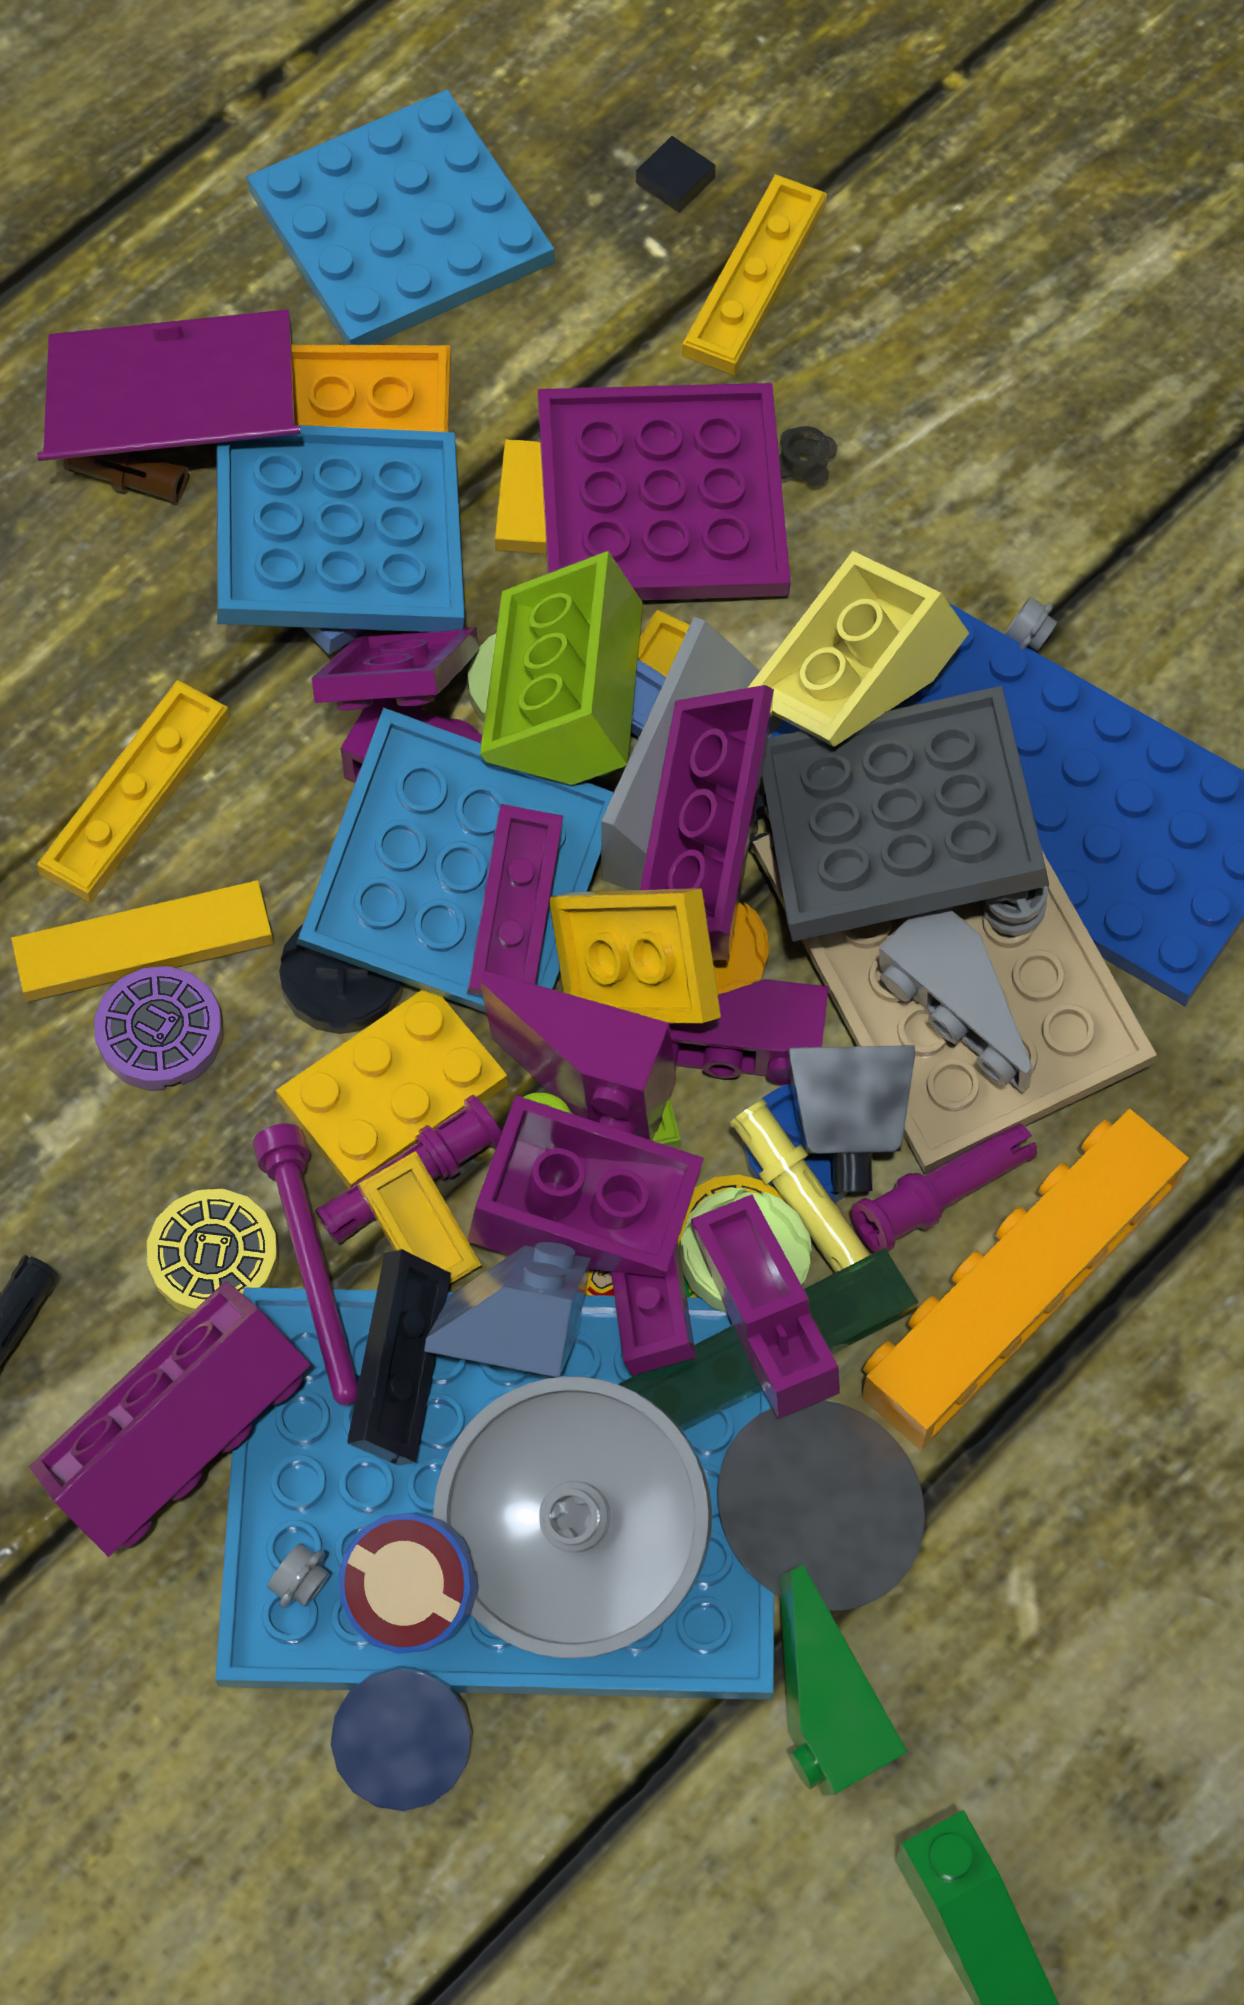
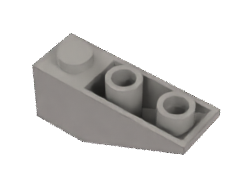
[879,908,1032,1093]

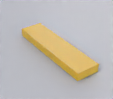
[682,174,827,376]
[37,680,230,903]
[11,880,274,1002]

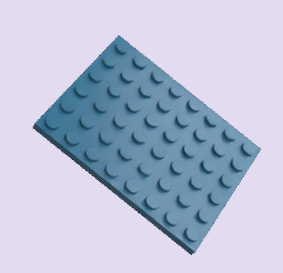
[215,1287,774,1700]

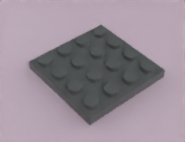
[762,686,1049,942]

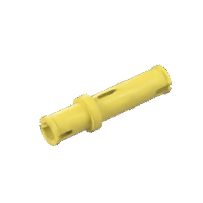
[729,1099,877,1285]

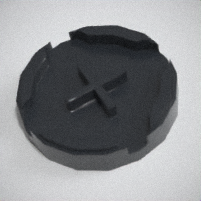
[279,925,405,1034]

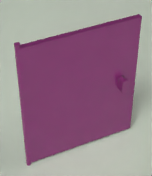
[37,309,301,461]

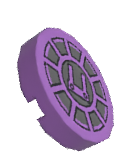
[94,966,223,1090]

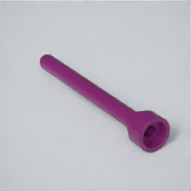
[253,1123,358,1406]

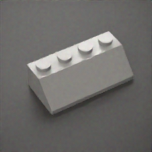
[601,617,760,890]

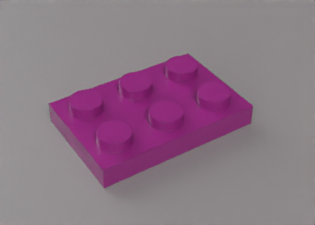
[311,627,479,710]

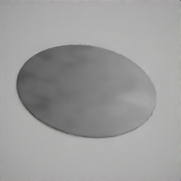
[718,1400,925,1611]

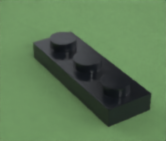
[347,1249,451,1466]

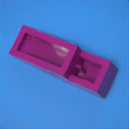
[691,1194,840,1419]

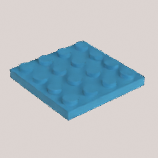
[246,89,555,345]
[216,425,465,632]
[297,708,614,1013]

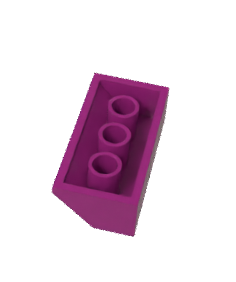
[640,685,774,961]
[29,1281,310,1557]

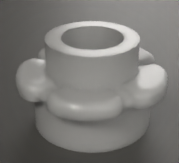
[1005,596,1057,652]
[267,1543,330,1609]

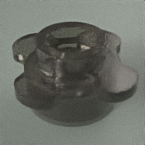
[779,426,837,487]

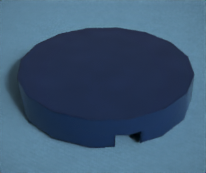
[330,1666,472,1811]

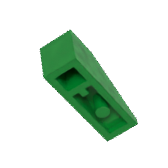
[779,1564,908,1796]
[895,1810,1059,2005]

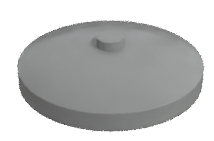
[433,1377,712,1658]

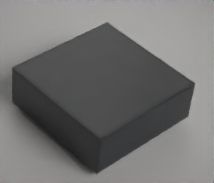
[636,136,716,212]

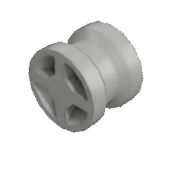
[982,886,1049,936]

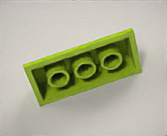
[480,551,643,785]

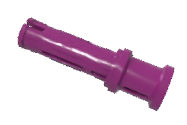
[315,1094,502,1244]
[851,1123,1037,1255]

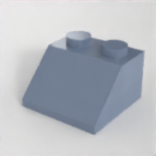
[424,1242,591,1377]

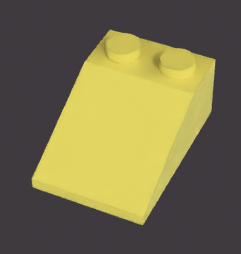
[748,551,969,747]

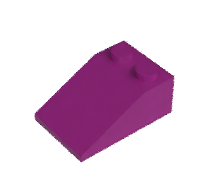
[480,970,676,1141]
[467,1095,704,1277]

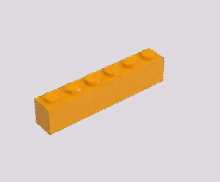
[862,1108,1189,1451]

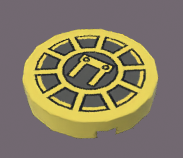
[147,1189,278,1314]

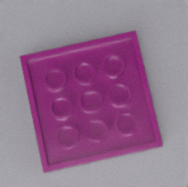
[537,383,791,600]

